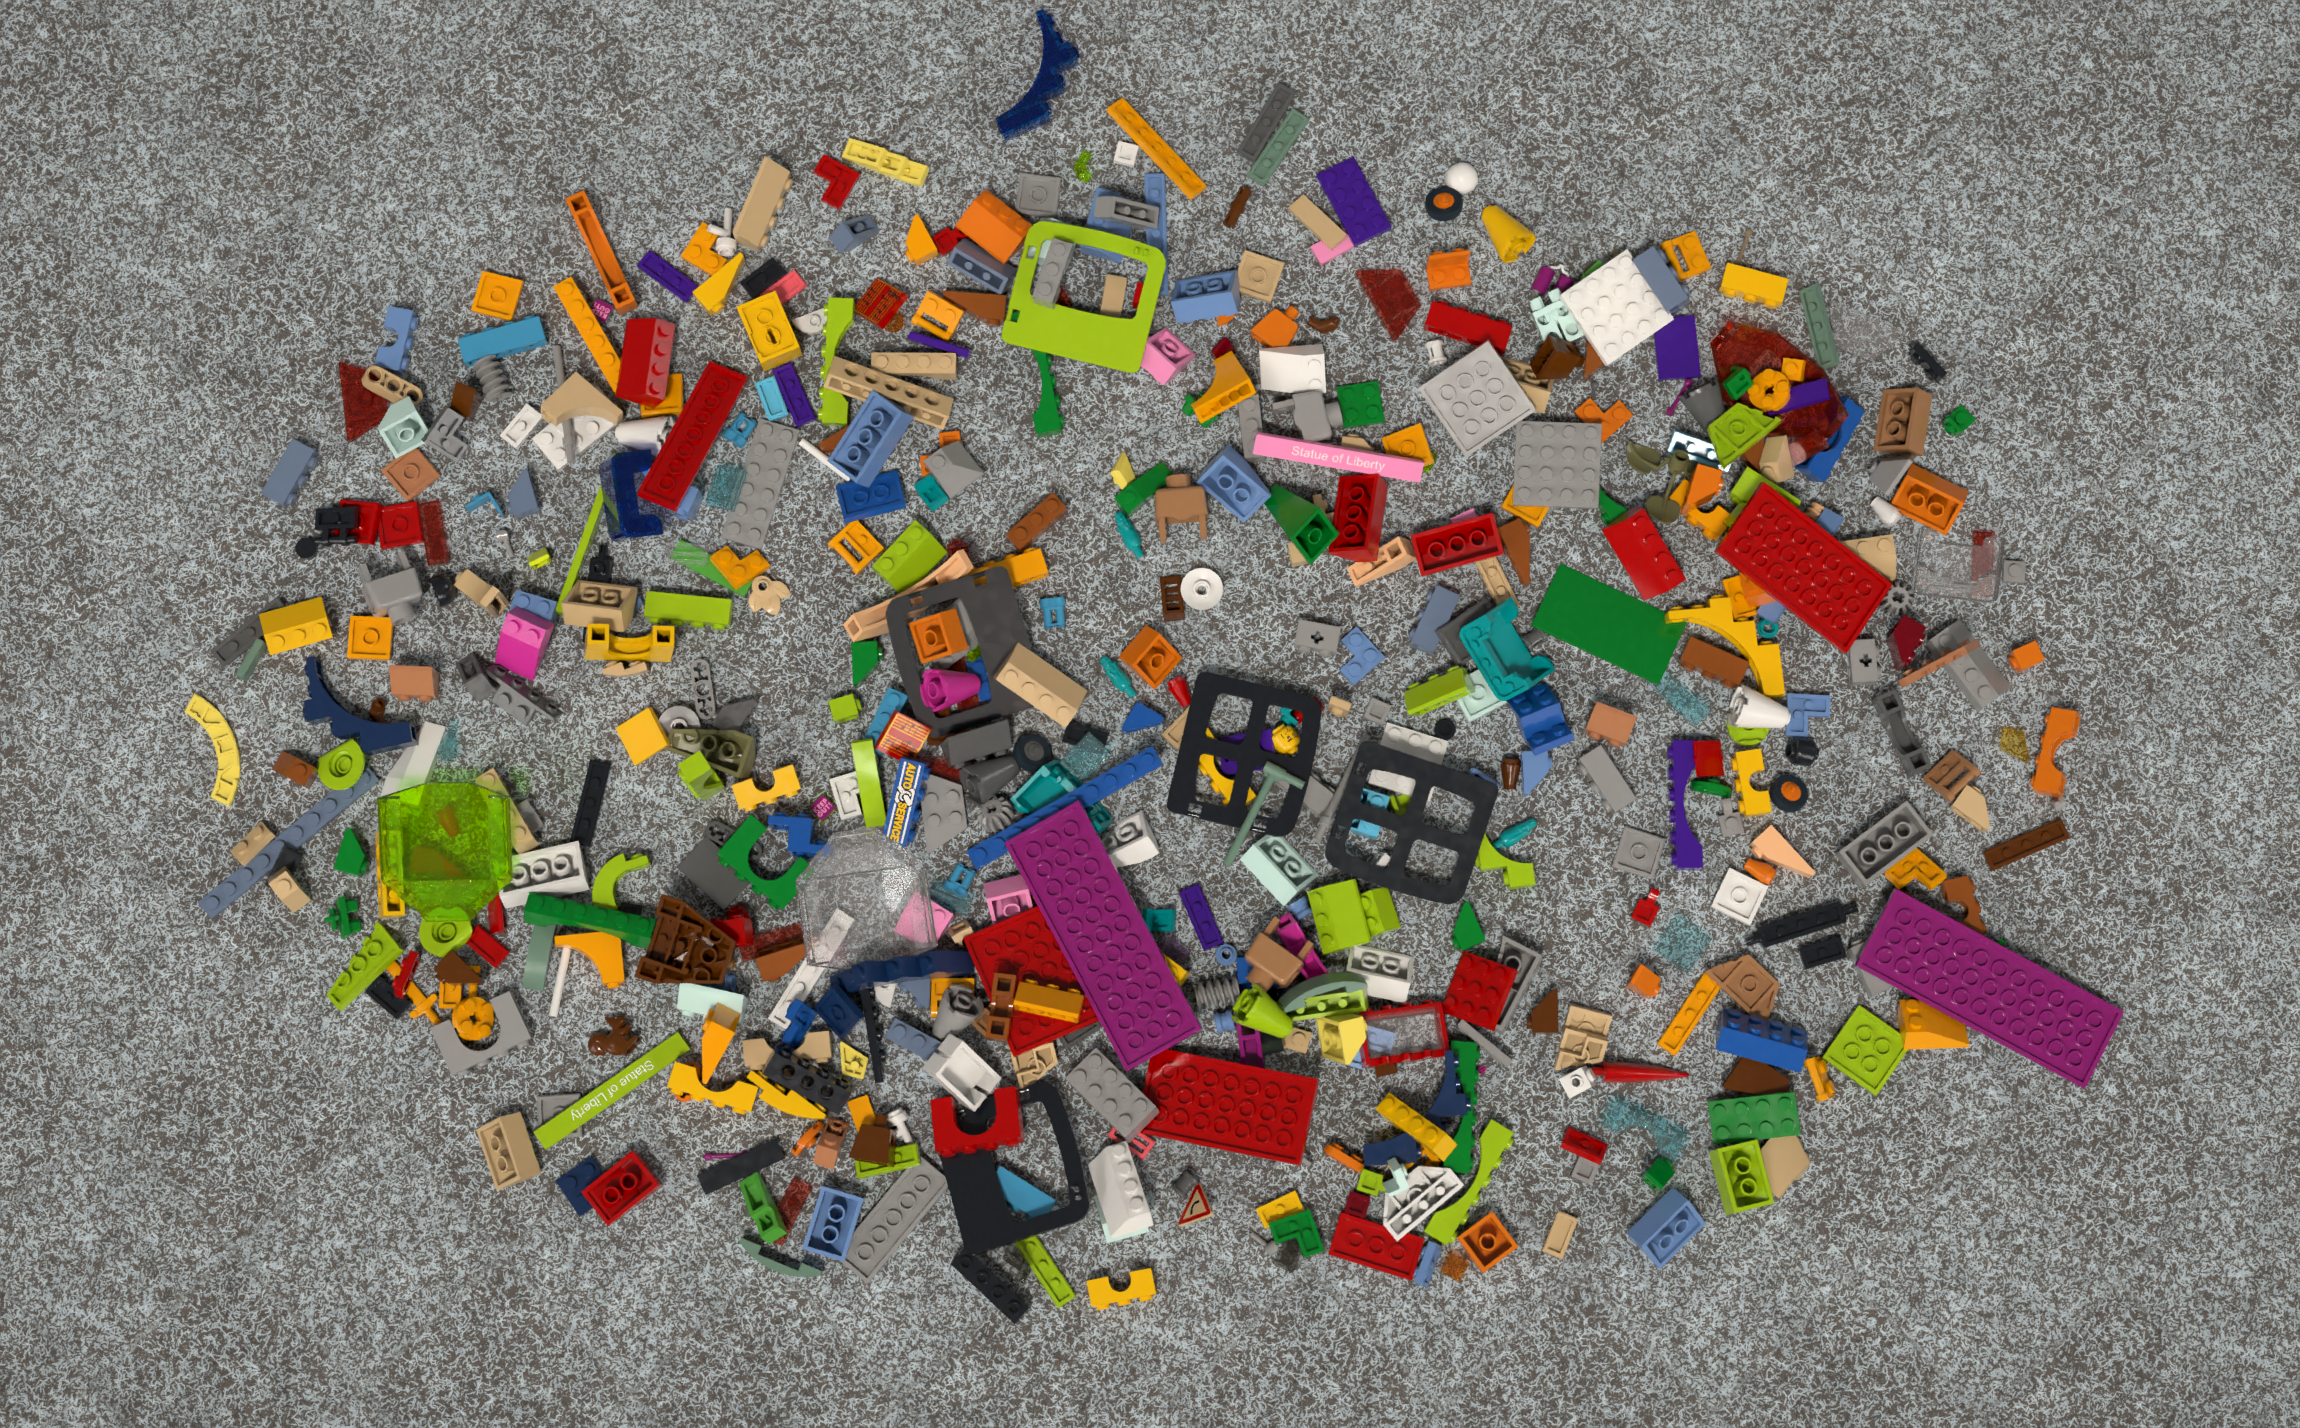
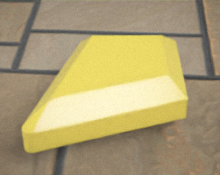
[1110,452,1136,490]
[840,1042,869,1080]

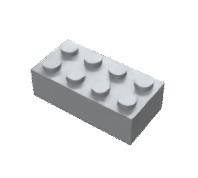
[1835,801,1934,889]
[1065,1048,1159,1143]

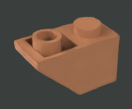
[813,1117,850,1170]

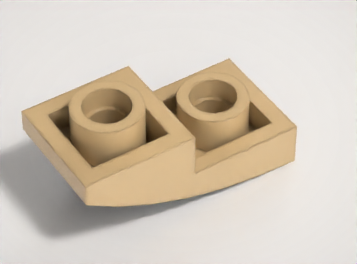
[1099,273,1127,318]
[602,660,650,677]

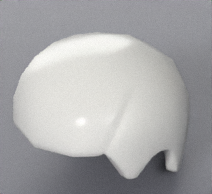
[1445,162,1478,194]

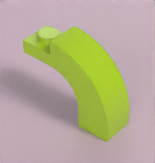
[592,853,651,911]

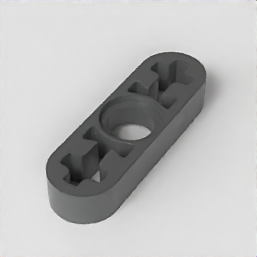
[705,821,763,862]

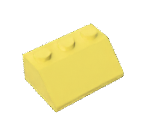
[1316,1013,1367,1065]

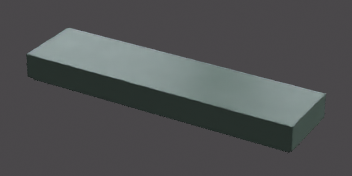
[1247,108,1310,187]
[1799,284,1840,371]

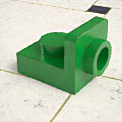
[1722,366,1754,400]
[1942,405,1976,438]

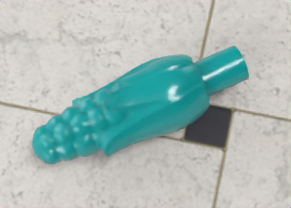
[1114,512,1144,559]
[1100,656,1137,699]
[1491,818,1537,851]

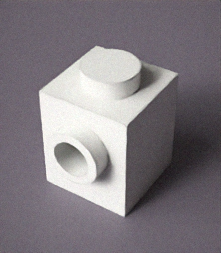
[1559,1066,1597,1099]

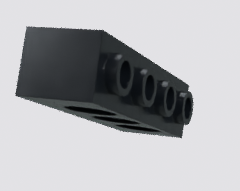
[762,1046,852,1114]
[951,1248,1030,1325]

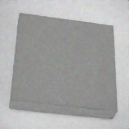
[1015,172,1062,219]
[1612,826,1666,880]
[537,1093,583,1138]

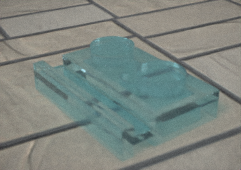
[705,465,747,512]
[1060,731,1112,783]

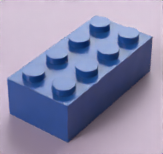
[1715,1008,1808,1073]

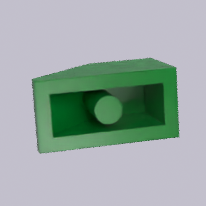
[851,641,883,688]
[333,828,370,878]
[1450,901,1486,953]
[1640,1157,1675,1192]

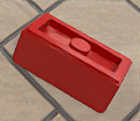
[486,888,507,935]

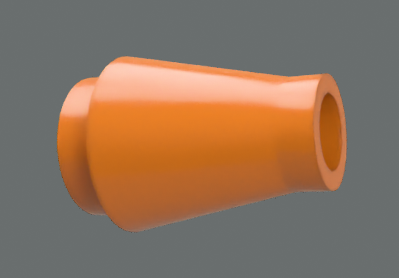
[1743,858,1777,885]

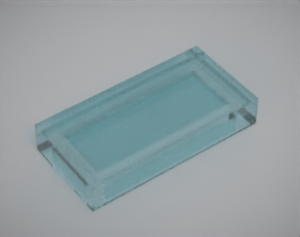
[928,883,973,916]

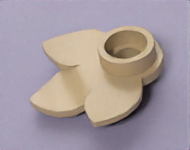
[748,576,790,615]

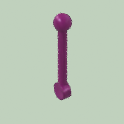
[1666,378,1693,416]
[704,1151,748,1161]

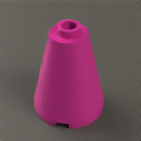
[920,669,981,712]

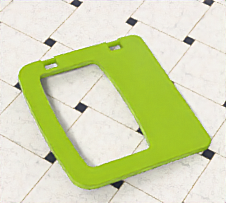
[1001,221,1166,373]

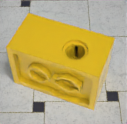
[737,291,803,371]

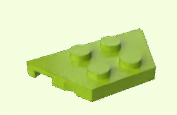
[1707,403,1781,469]

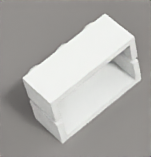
[922,1034,1001,1112]

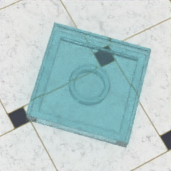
[1652,914,1712,974]

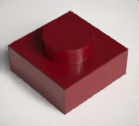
[1344,1191,1371,1219]

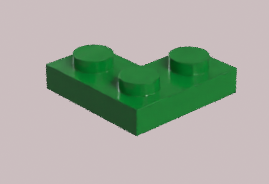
[1268,1209,1325,1259]

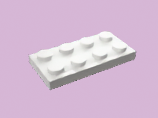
[532,386,625,471]

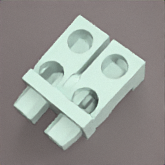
[1529,288,1584,343]

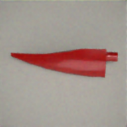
[1592,1061,1689,1083]

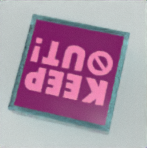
[590,297,615,326]

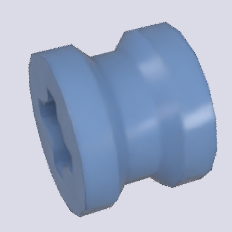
[1287,896,1312,922]
[1213,1009,1235,1034]

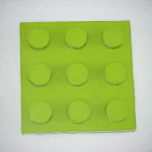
[1822,1005,1908,1096]

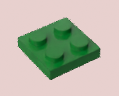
[1336,381,1385,429]

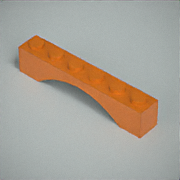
[565,190,638,316]

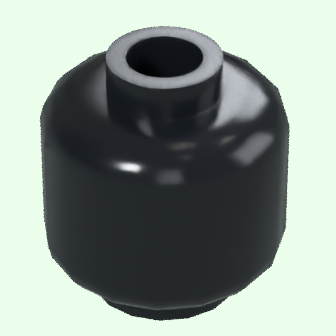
[1785,737,1819,766]

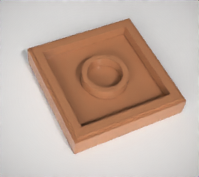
[381,448,441,502]

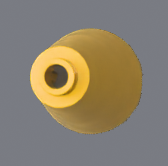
[1481,205,1536,263]

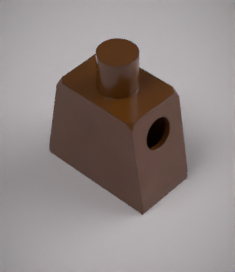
[1530,336,1584,380]
[849,1114,896,1167]

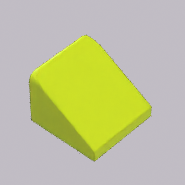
[527,548,552,570]

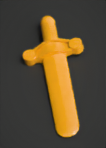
[387,961,442,1026]

